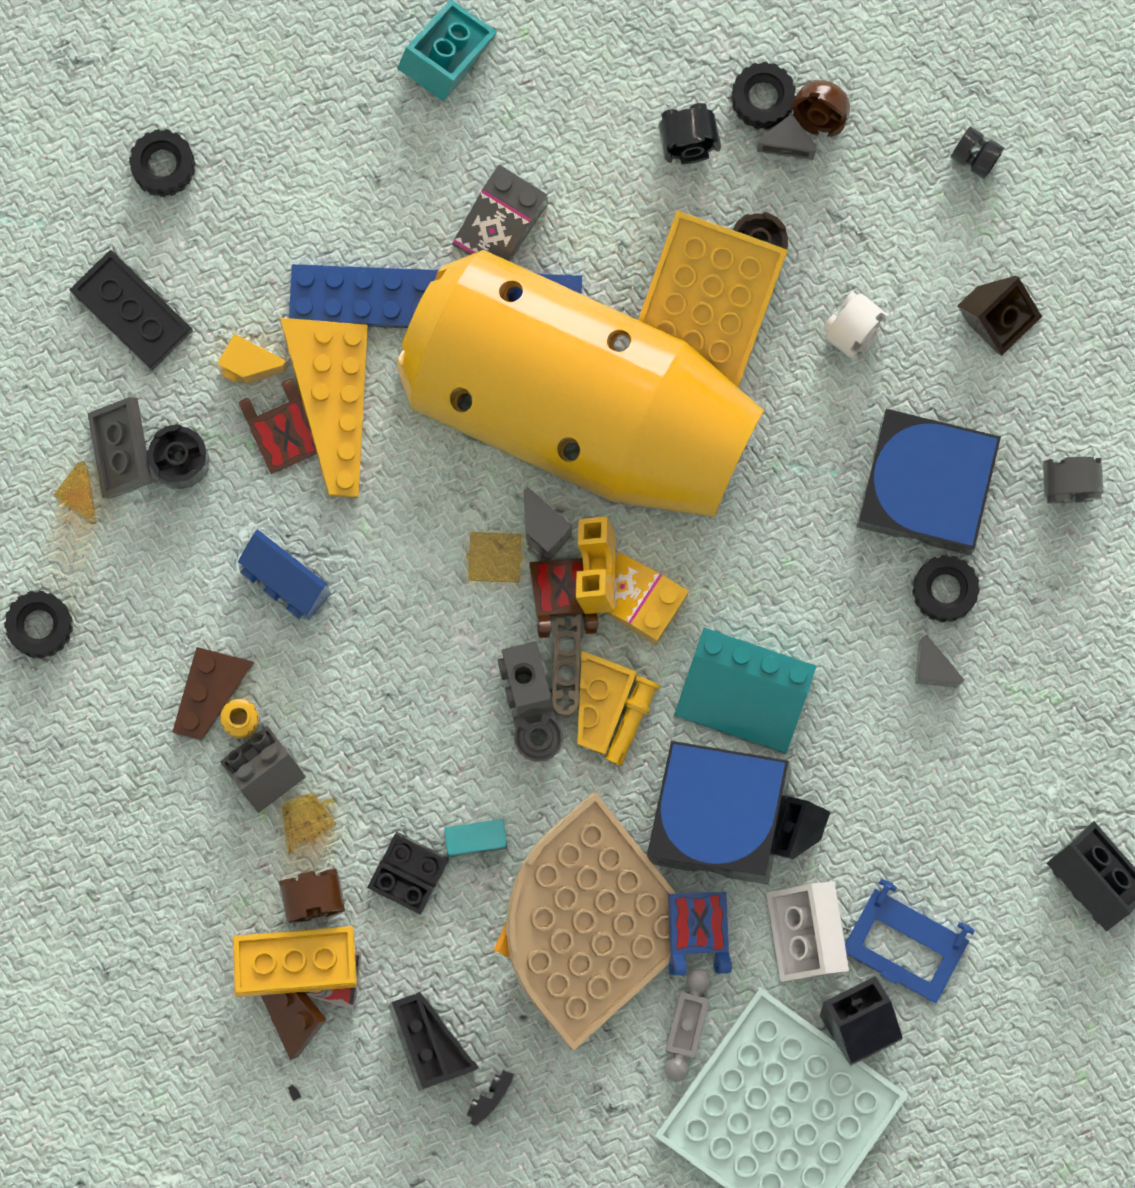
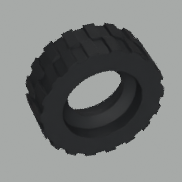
[731,62,796,130]
[129,129,195,197]
[912,555,980,623]
[4,590,73,658]

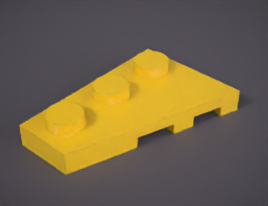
[577,651,637,756]

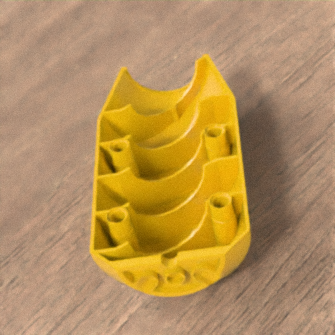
[397,250,765,518]

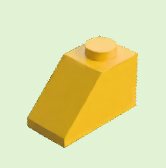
[217,334,288,384]

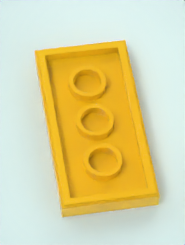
[233,926,357,997]

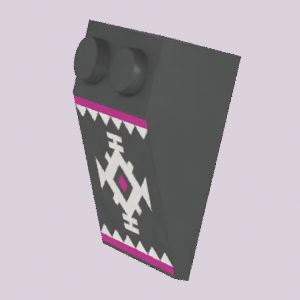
[452,165,548,261]

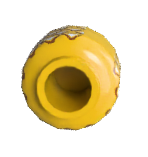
[220,699,261,739]

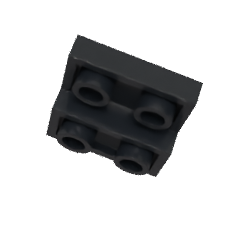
[367,832,450,915]
[467,1070,515,1126]

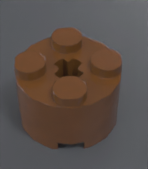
[279,869,345,924]

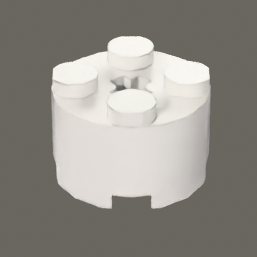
[824,292,890,361]

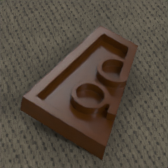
[172,647,255,741]
[261,992,327,1060]

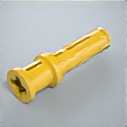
[604,676,661,766]

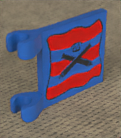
[668,892,732,976]

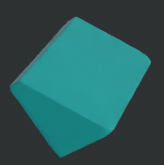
[444,819,508,857]

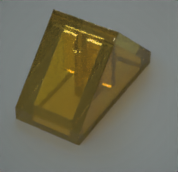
[53,461,97,524]

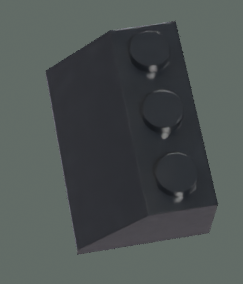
[1047,821,1135,932]

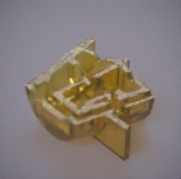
[281,793,337,855]

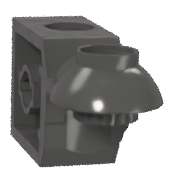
[498,641,563,762]

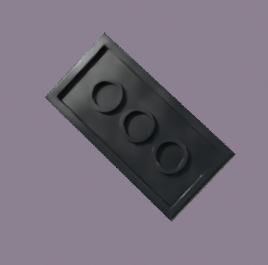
[69,249,193,371]

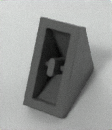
[757,114,817,160]
[915,634,964,688]

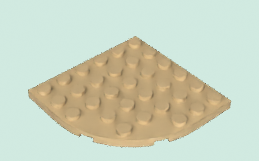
[506,792,676,1051]

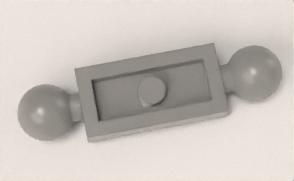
[664,969,710,1082]

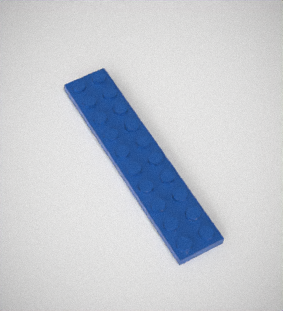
[289,264,582,328]

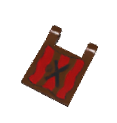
[239,379,317,474]
[529,558,599,638]

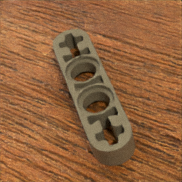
[552,614,581,717]

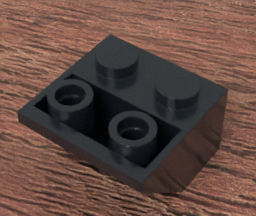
[820,976,903,1066]

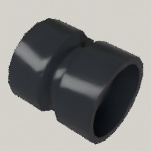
[950,126,1005,179]

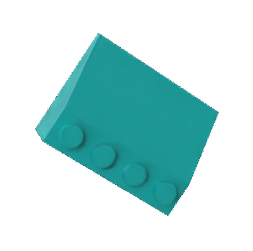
[674,627,817,754]

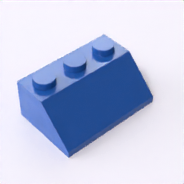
[238,529,331,621]

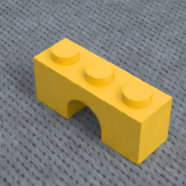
[576,516,616,614]

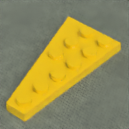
[279,318,368,498]

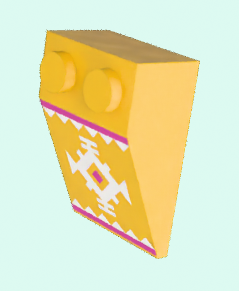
[603,551,689,646]

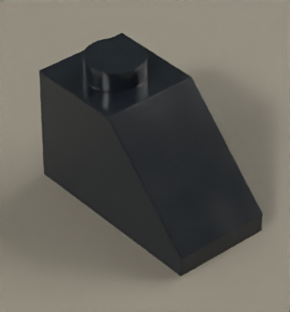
[775,796,831,860]

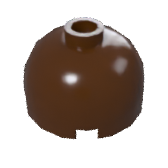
[791,80,850,137]

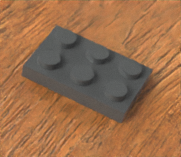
[87,397,152,499]

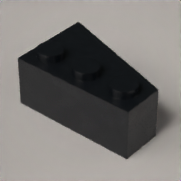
[388,992,479,1092]

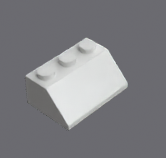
[766,881,849,982]

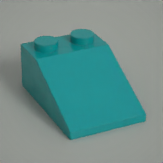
[397,0,497,102]

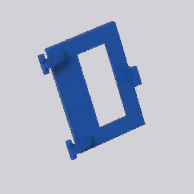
[845,878,975,1004]

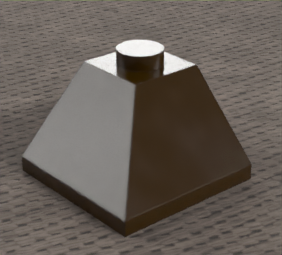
[957,276,1042,356]

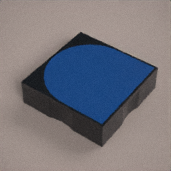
[856,408,1001,555]
[647,741,792,885]

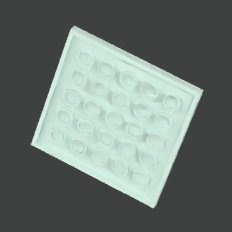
[655,987,908,1188]

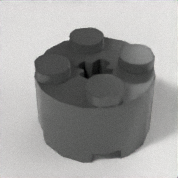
[1042,457,1104,504]

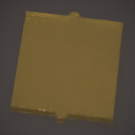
[466,532,524,583]

